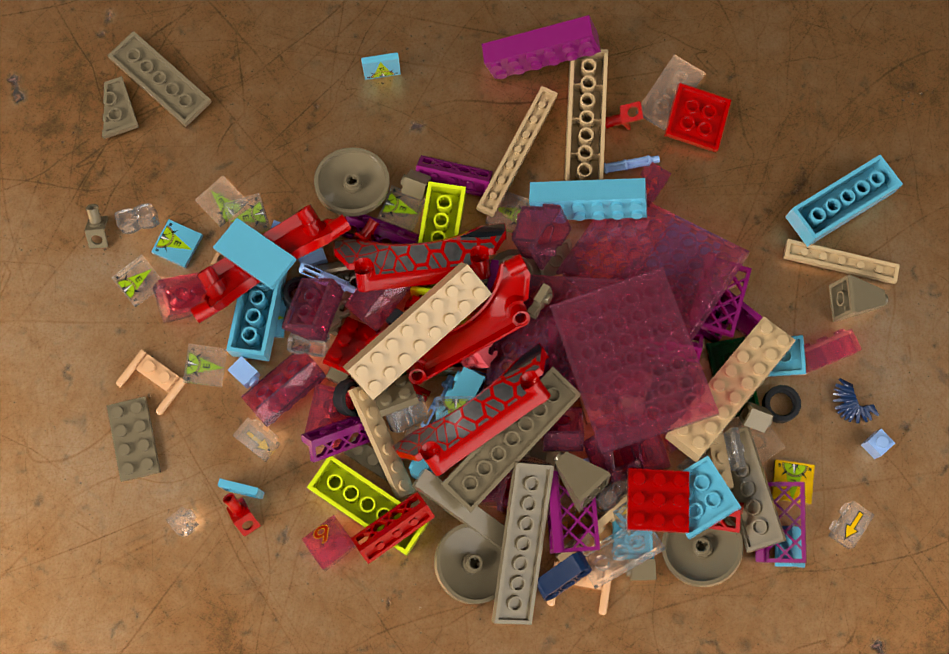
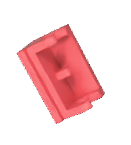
[460,343,498,369]

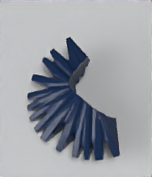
[833,378,879,423]

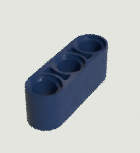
[537,551,592,601]

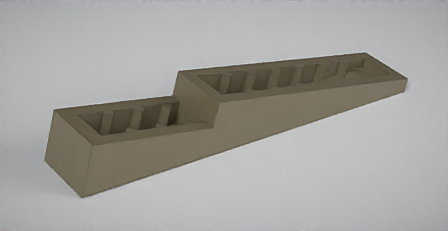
[412,469,505,549]

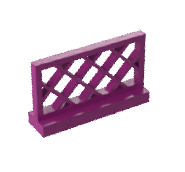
[686,252,752,338]
[547,471,600,554]
[755,482,807,563]

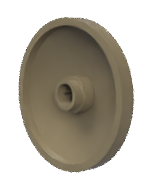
[314,147,390,216]
[662,516,743,587]
[434,524,501,604]

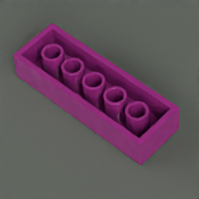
[482,15,601,79]

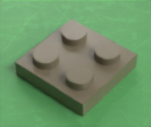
[375,374,419,417]

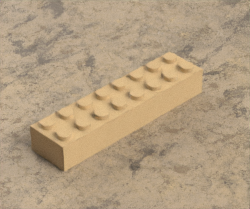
[564,49,608,181]
[343,262,492,400]
[665,317,796,462]

